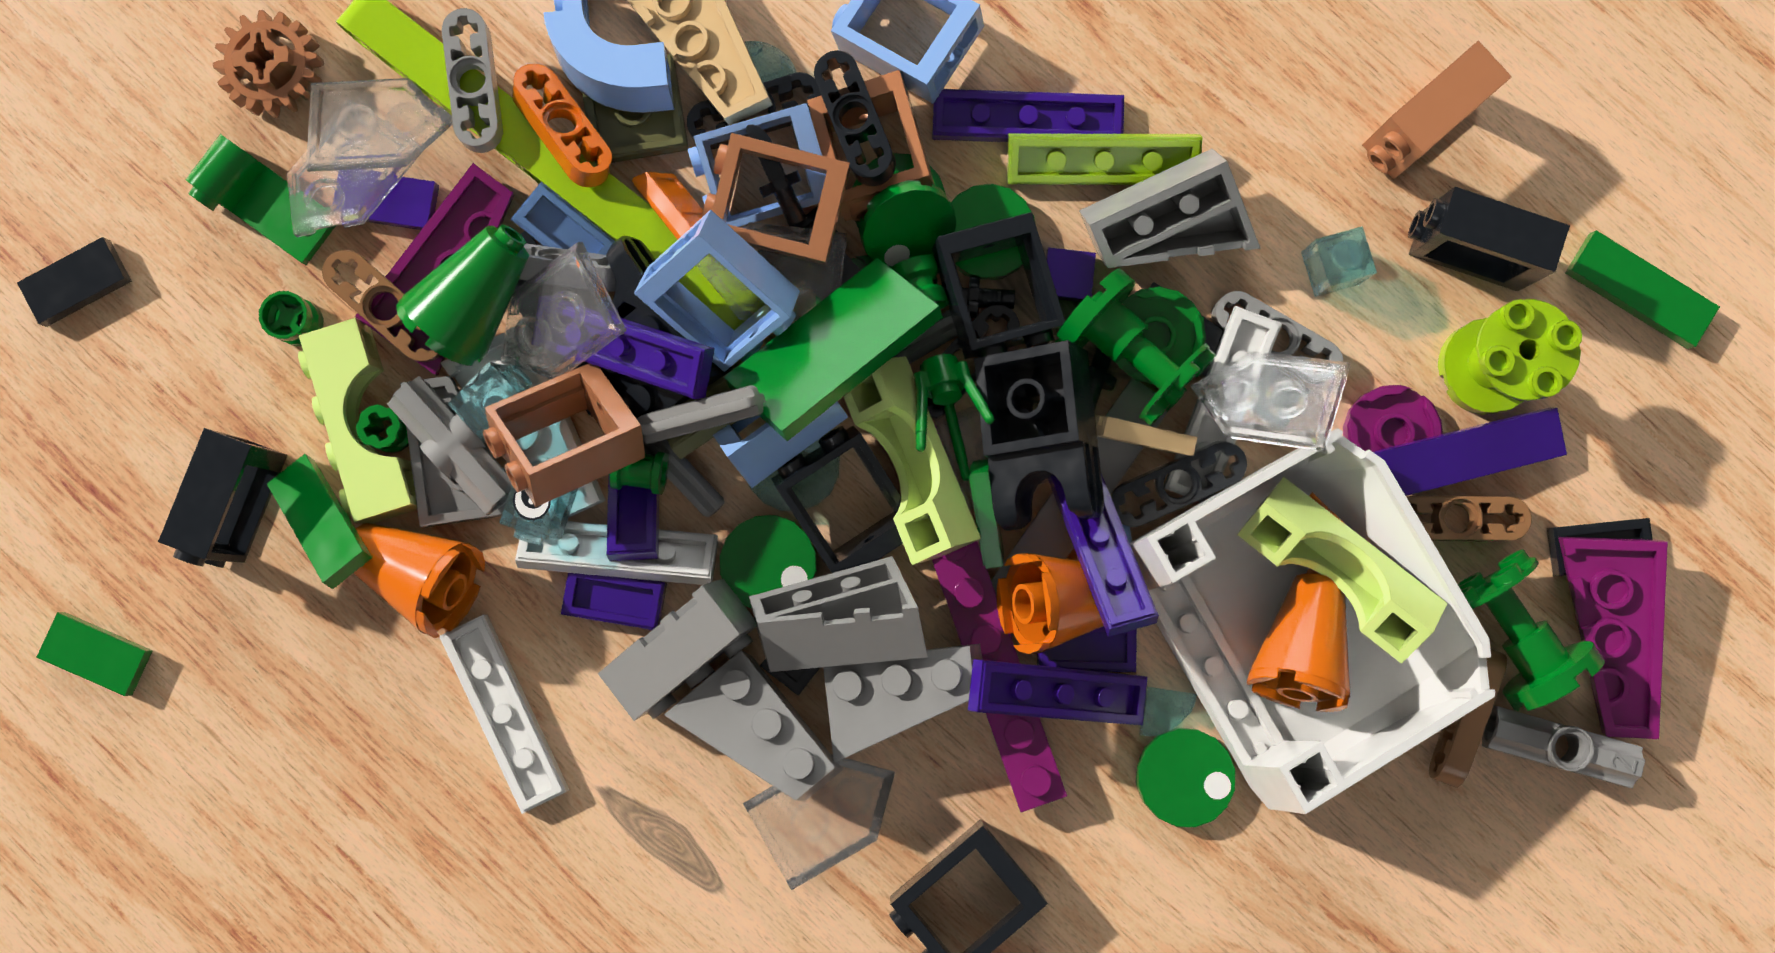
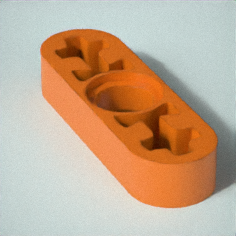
[512,64,612,187]

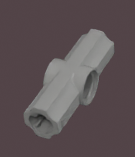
[387,376,516,516]
[1482,705,1645,788]

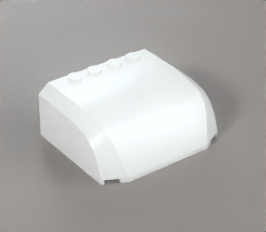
[1130,428,1495,814]

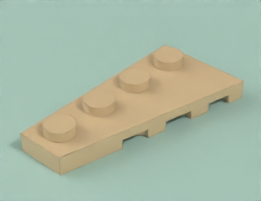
[626,0,773,125]

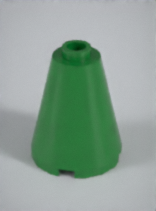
[396,224,529,366]

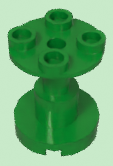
[1055,268,1217,426]
[1458,549,1605,711]

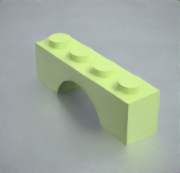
[298,318,417,524]
[844,357,981,565]
[1237,477,1448,664]

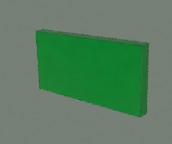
[724,258,943,441]

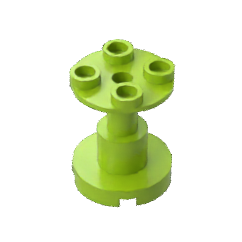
[1438,299,1582,415]

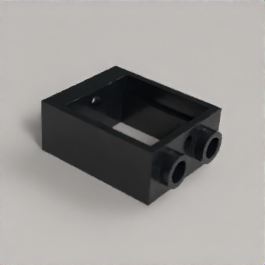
[1408,187,1570,291]
[932,212,1065,359]
[771,426,903,573]
[158,428,287,568]
[889,820,1048,953]

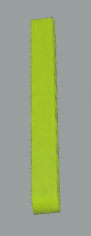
[336,0,765,330]

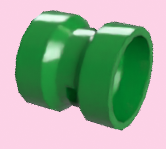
[891,254,949,310]
[259,291,324,346]

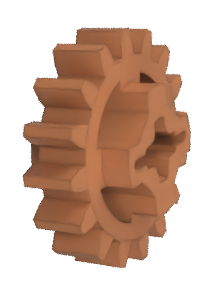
[213,10,324,118]

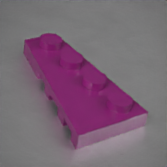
[355,163,514,376]
[1558,537,1668,739]

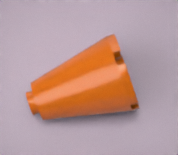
[353,523,485,638]
[997,553,1104,654]
[1247,569,1350,712]

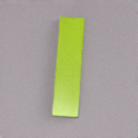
[1007,133,1203,185]

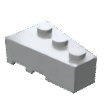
[1079,148,1261,268]
[749,556,928,672]
[598,579,757,721]
[823,644,982,763]
[664,650,843,801]

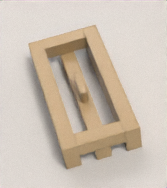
[1095,415,1198,456]

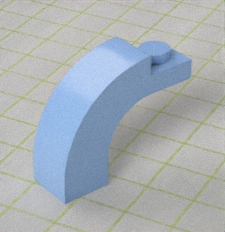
[543,0,674,113]

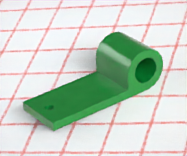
[185,134,340,266]

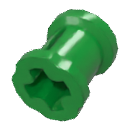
[356,405,409,453]
[610,452,669,495]

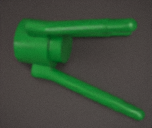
[913,354,994,481]

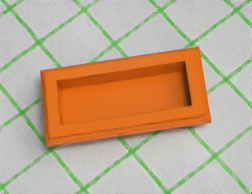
[632,172,703,240]

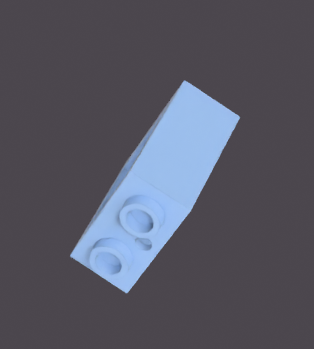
[831,0,984,104]
[688,103,826,227]
[634,210,800,372]
[713,401,848,488]

